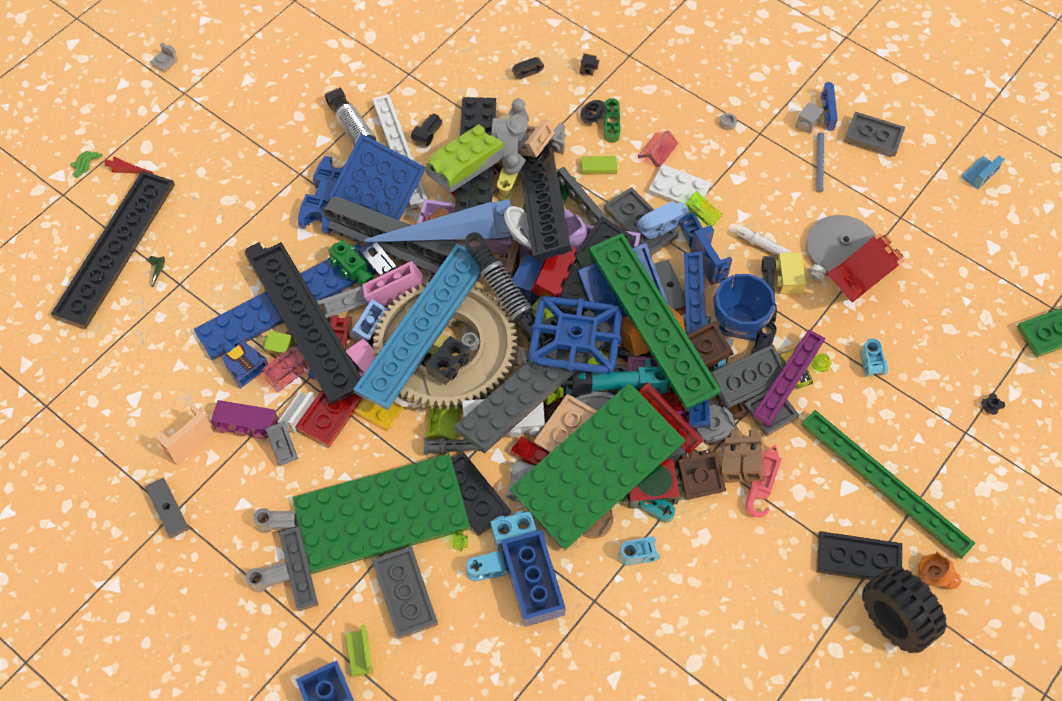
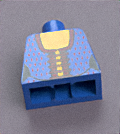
[222,342,269,389]

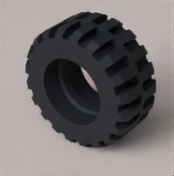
[862,567,947,653]

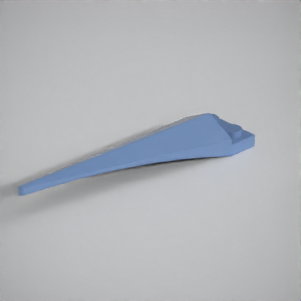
[364,199,512,243]

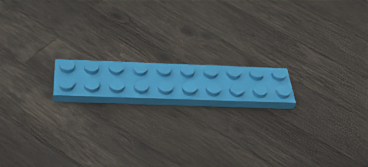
[353,244,481,411]

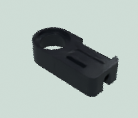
[751,321,777,354]

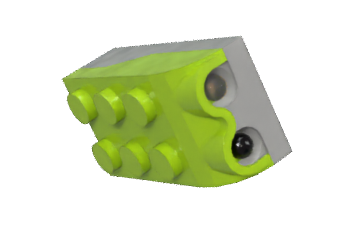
[426,125,504,193]

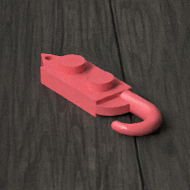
[746,445,782,518]

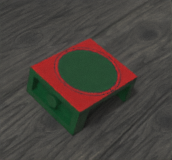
[627,459,682,509]

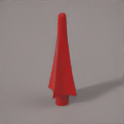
[104,156,153,174]

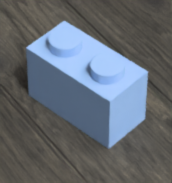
[349,299,388,342]

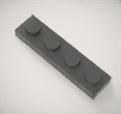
[558,166,608,226]
[279,526,319,612]

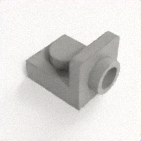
[150,42,178,73]
[548,123,566,155]

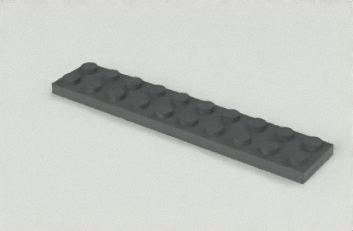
[454,310,613,454]

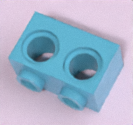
[491,511,537,551]

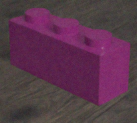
[211,400,278,439]

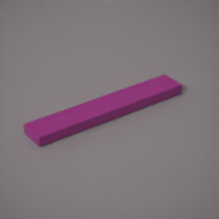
[752,329,826,428]

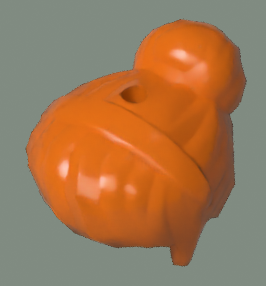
[918,551,962,590]

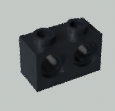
[426,336,470,385]

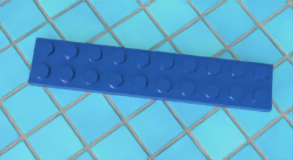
[194,243,376,360]

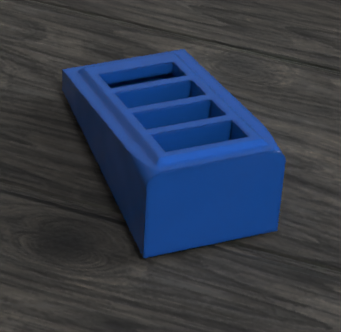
[678,211,703,248]

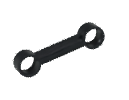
[761,256,777,323]

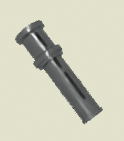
[424,437,480,456]

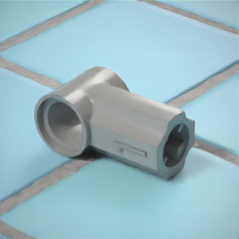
[506,460,535,502]
[253,508,296,533]
[246,562,290,593]

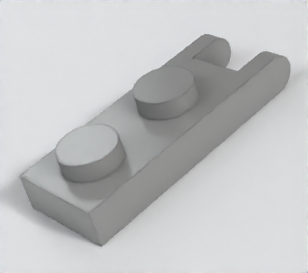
[317,286,368,318]

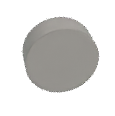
[719,113,737,130]

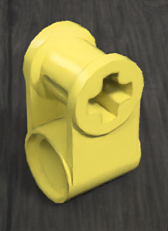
[497,166,520,201]

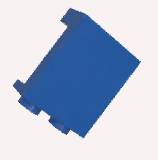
[690,225,732,285]

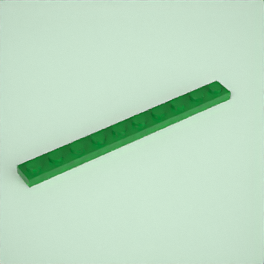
[801,410,976,559]

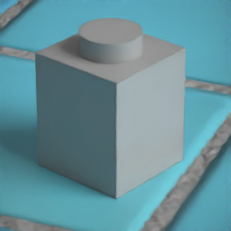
[796,102,824,134]

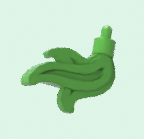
[71,151,103,178]

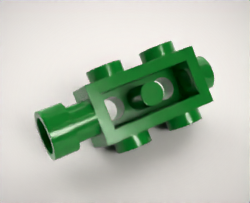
[328,239,375,287]

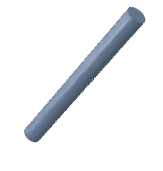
[816,132,824,193]

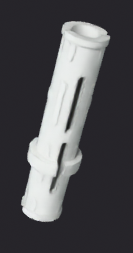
[737,225,791,256]

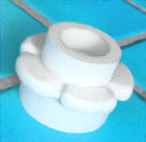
[808,264,826,281]

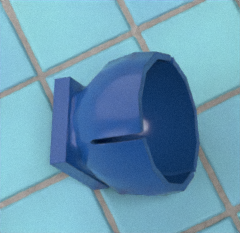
[713,274,776,342]

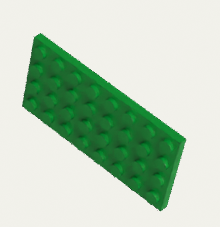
[510,383,685,551]
[292,454,471,574]

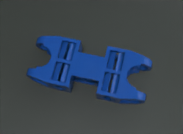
[298,156,345,234]

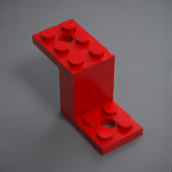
[827,233,904,303]

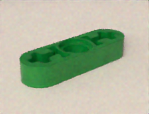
[604,98,620,143]

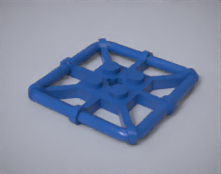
[529,296,622,374]

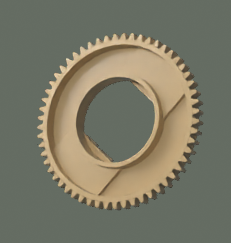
[373,282,517,410]

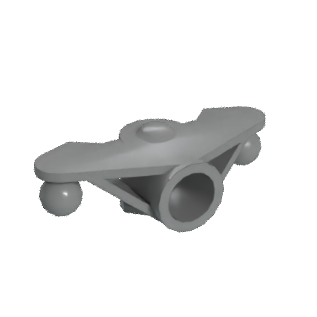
[492,98,529,174]

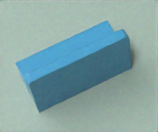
[962,155,1005,190]

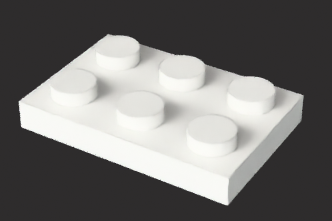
[648,164,711,213]

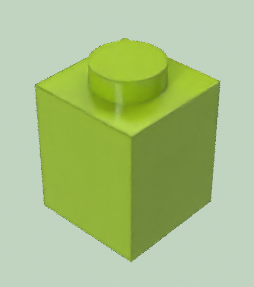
[263,331,295,359]

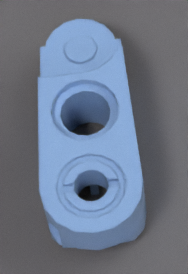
[637,201,689,239]

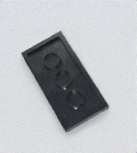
[451,451,511,536]
[816,531,903,580]

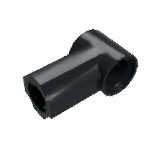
[411,113,443,147]

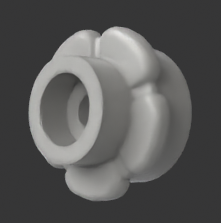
[460,332,480,351]

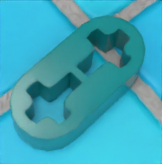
[639,500,675,523]

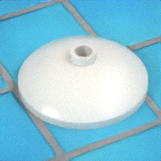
[504,206,532,249]

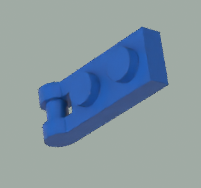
[820,82,838,131]

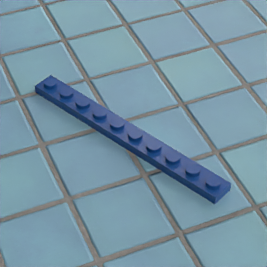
[684,251,711,428]

